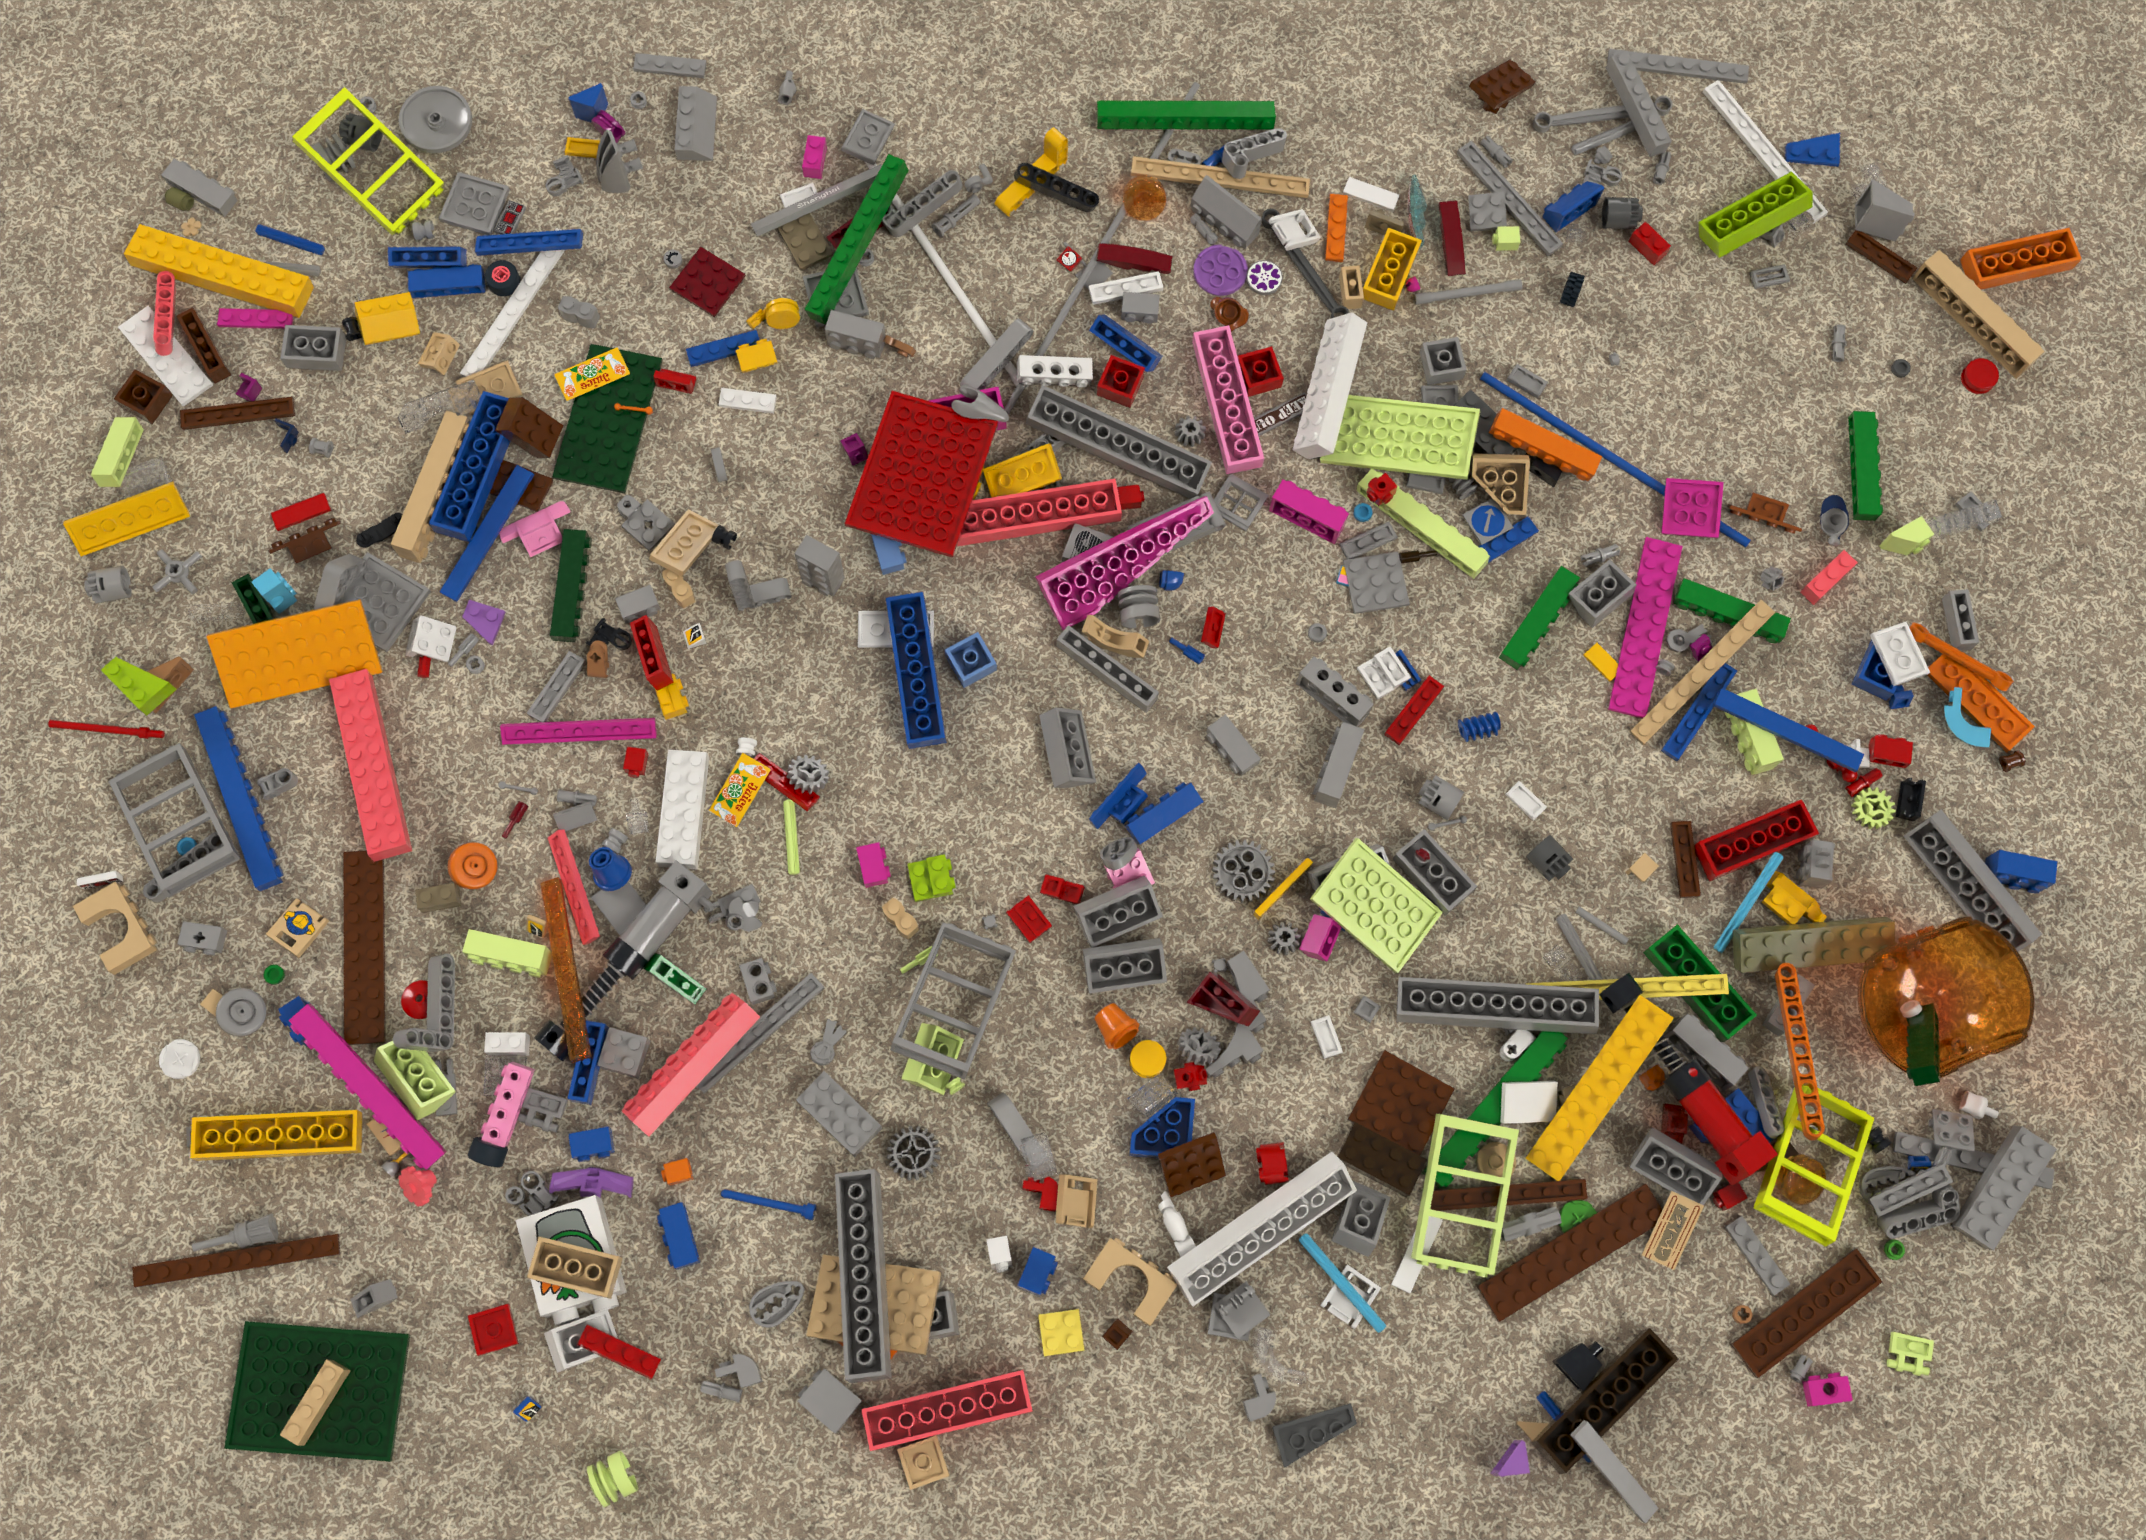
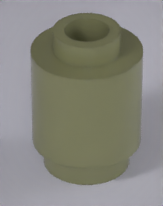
[165,187,194,211]

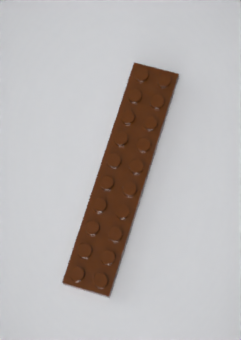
[343,850,386,1045]
[1477,1184,1662,1322]

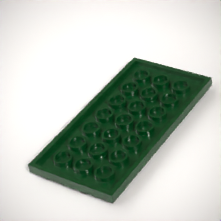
[552,344,663,494]

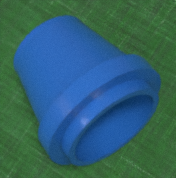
[589,847,632,891]

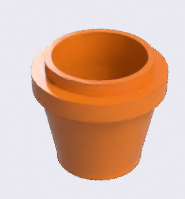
[1094,1003,1140,1049]

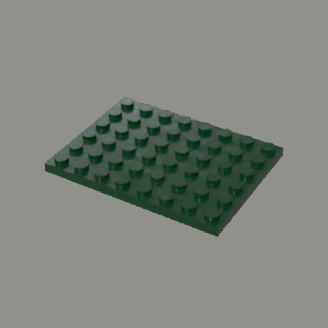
[224,1321,410,1462]

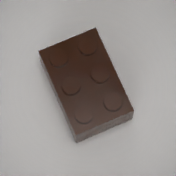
[495,397,564,458]

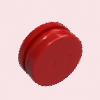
[1961,358,1999,394]

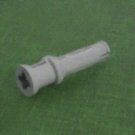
[931,194,981,237]

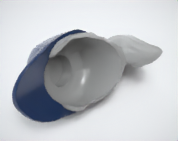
[1820,495,1849,547]

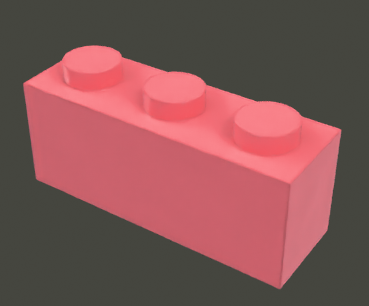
[1800,550,1858,605]

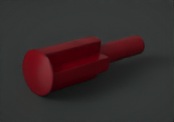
[502,801,529,839]

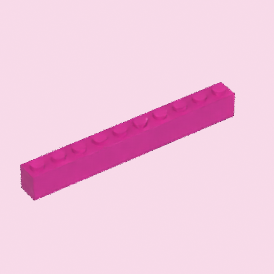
[289,1004,447,1170]

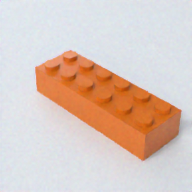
[1960,228,2082,290]

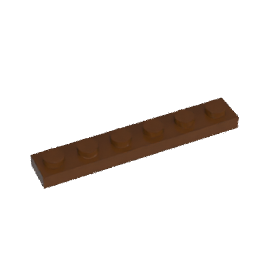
[180,396,295,430]

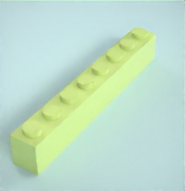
[1357,469,1490,579]

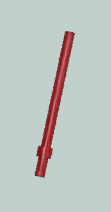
[48,720,165,739]

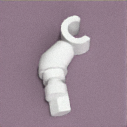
[1158,1191,1196,1258]

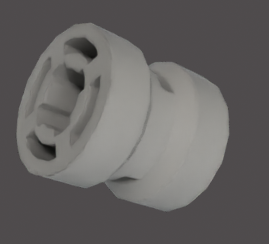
[412,220,435,241]
[601,828,628,855]

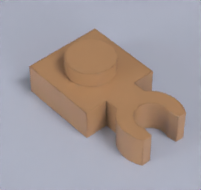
[883,335,916,358]

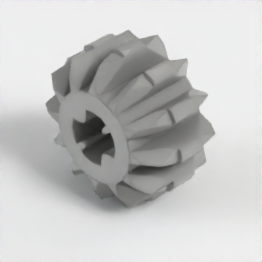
[1175,415,1206,447]
[1267,922,1301,955]

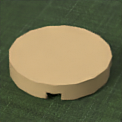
[1476,1142,1517,1177]

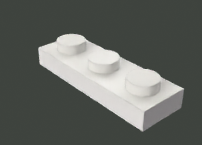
[719,388,777,414]

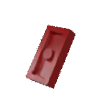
[1201,606,1226,649]

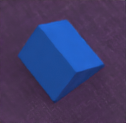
[568,83,608,123]

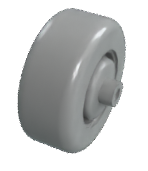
[216,988,266,1037]

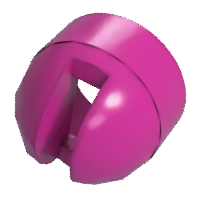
[1405,276,1420,292]

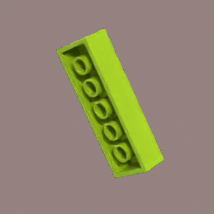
[1698,171,1813,258]

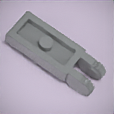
[703,884,761,923]
[434,1058,457,1116]

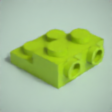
[907,854,956,902]

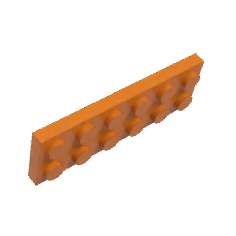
[1927,654,2035,753]

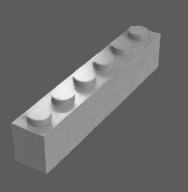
[1605,51,1672,157]
[1056,625,1159,713]

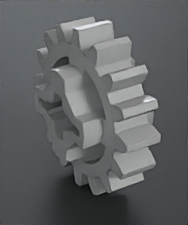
[787,755,829,794]
[1177,1027,1221,1066]

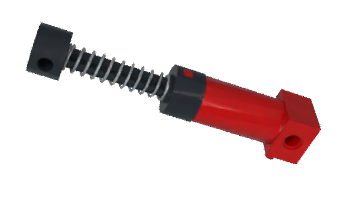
[1599,973,1778,1186]

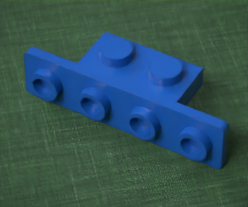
[1089,763,1148,829]

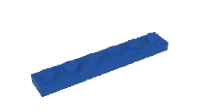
[475,229,583,256]
[1661,663,1737,761]

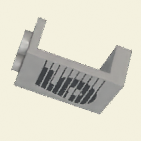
[1062,523,1113,569]

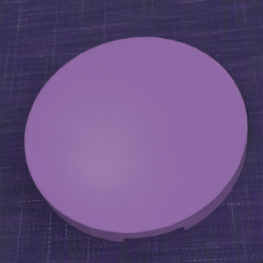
[1193,245,1248,296]

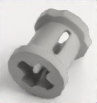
[309,438,334,458]

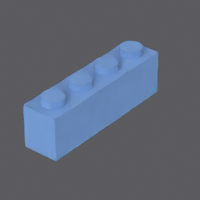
[871,534,907,575]

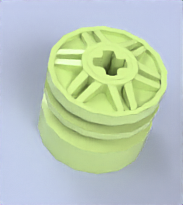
[587,1451,638,1507]

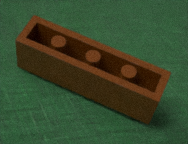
[176,308,231,384]

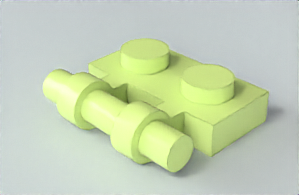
[1887,1332,1934,1376]

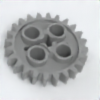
[1212,839,1275,903]

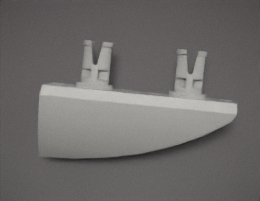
[596,130,643,193]

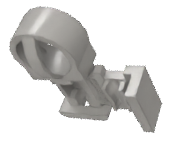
[545,155,584,196]
[1583,159,1622,186]
[519,1171,558,1216]

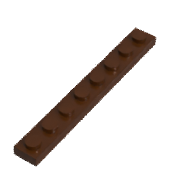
[1430,1179,1588,1211]

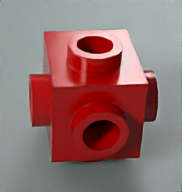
[1367,473,1398,506]
[1174,1062,1207,1091]

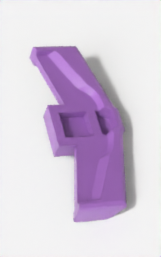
[549,1167,634,1198]

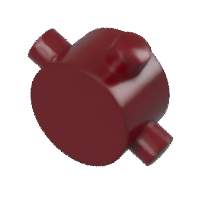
[1415,848,1430,862]

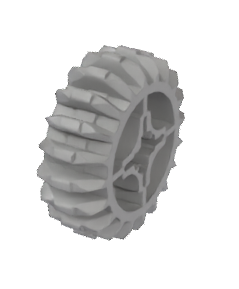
[887,1126,941,1181]

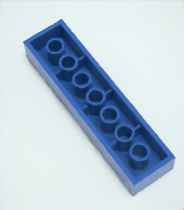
[429,391,510,542]
[886,592,947,749]

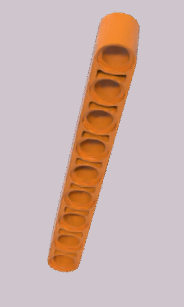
[1775,963,1825,1141]

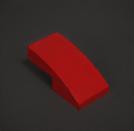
[1040,874,1085,905]

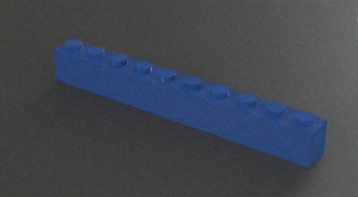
[194,706,284,891]

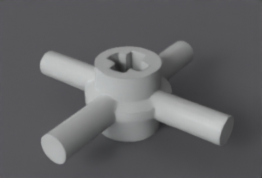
[152,549,202,594]

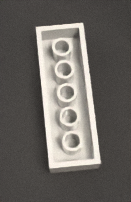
[656,750,709,869]

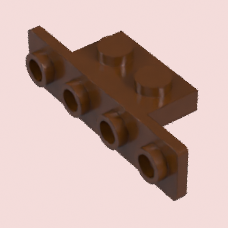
[268,517,341,564]

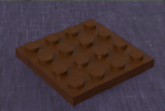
[1348,1050,1455,1155]

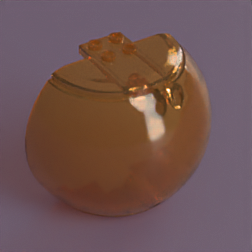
[1857,917,2034,1078]

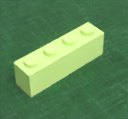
[91,417,144,487]

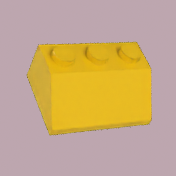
[354,292,420,345]

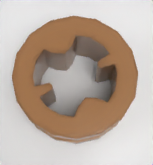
[1732,1305,1753,1324]

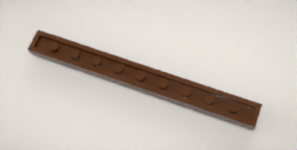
[132,1234,341,1288]

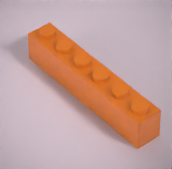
[1489,408,1602,481]

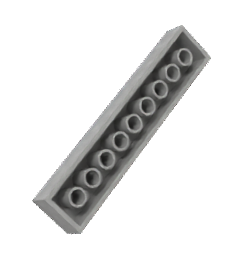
[1025,385,1212,499]
[1396,977,1599,1034]
[835,1169,892,1383]

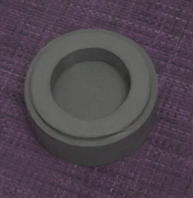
[1891,359,1911,378]

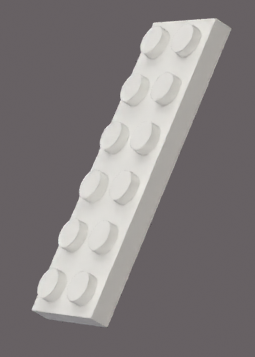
[118,306,213,407]

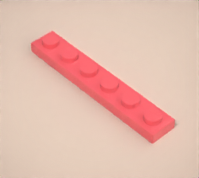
[548,829,600,945]

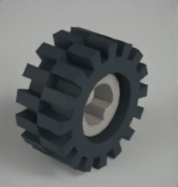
[1560,272,1585,307]

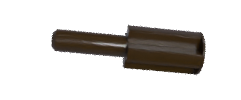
[1399,550,1437,564]

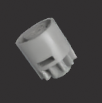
[84,566,132,603]
[1418,775,1464,820]

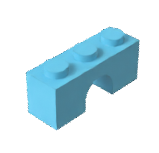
[252,568,298,614]

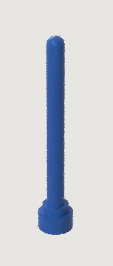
[721,1190,817,1221]

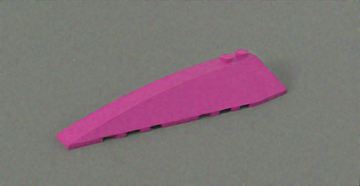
[1035,496,1214,631]

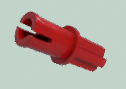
[1845,768,1883,797]

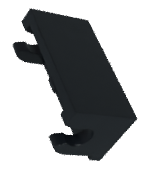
[1895,778,1926,821]

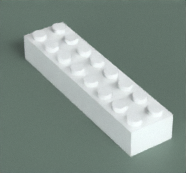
[1293,312,1367,459]

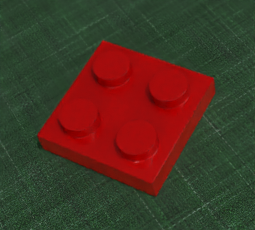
[468,1304,519,1356]

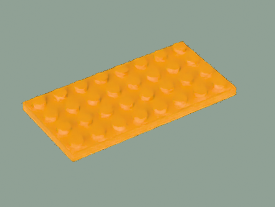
[206,599,383,709]

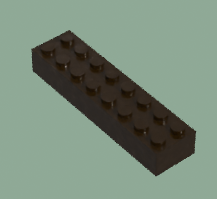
[1531,1328,1679,1474]

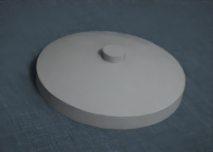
[399,86,472,153]

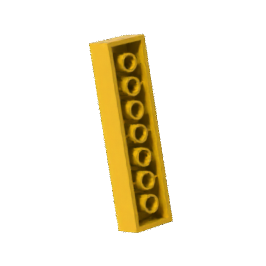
[190,1110,362,1161]

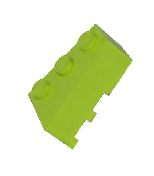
[101,657,177,716]

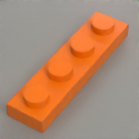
[1325,194,1348,262]

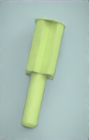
[900,946,938,974]

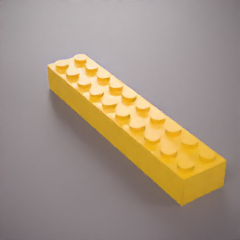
[124,224,314,318]

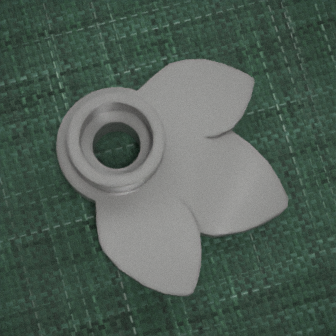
[725,897,762,932]

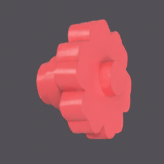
[398,1166,437,1207]

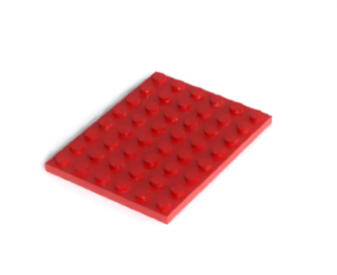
[845,391,998,558]

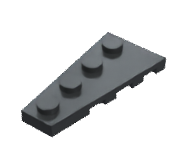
[1272,1403,1357,1468]

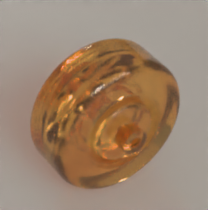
[1123,175,1166,221]
[1776,1154,1826,1205]

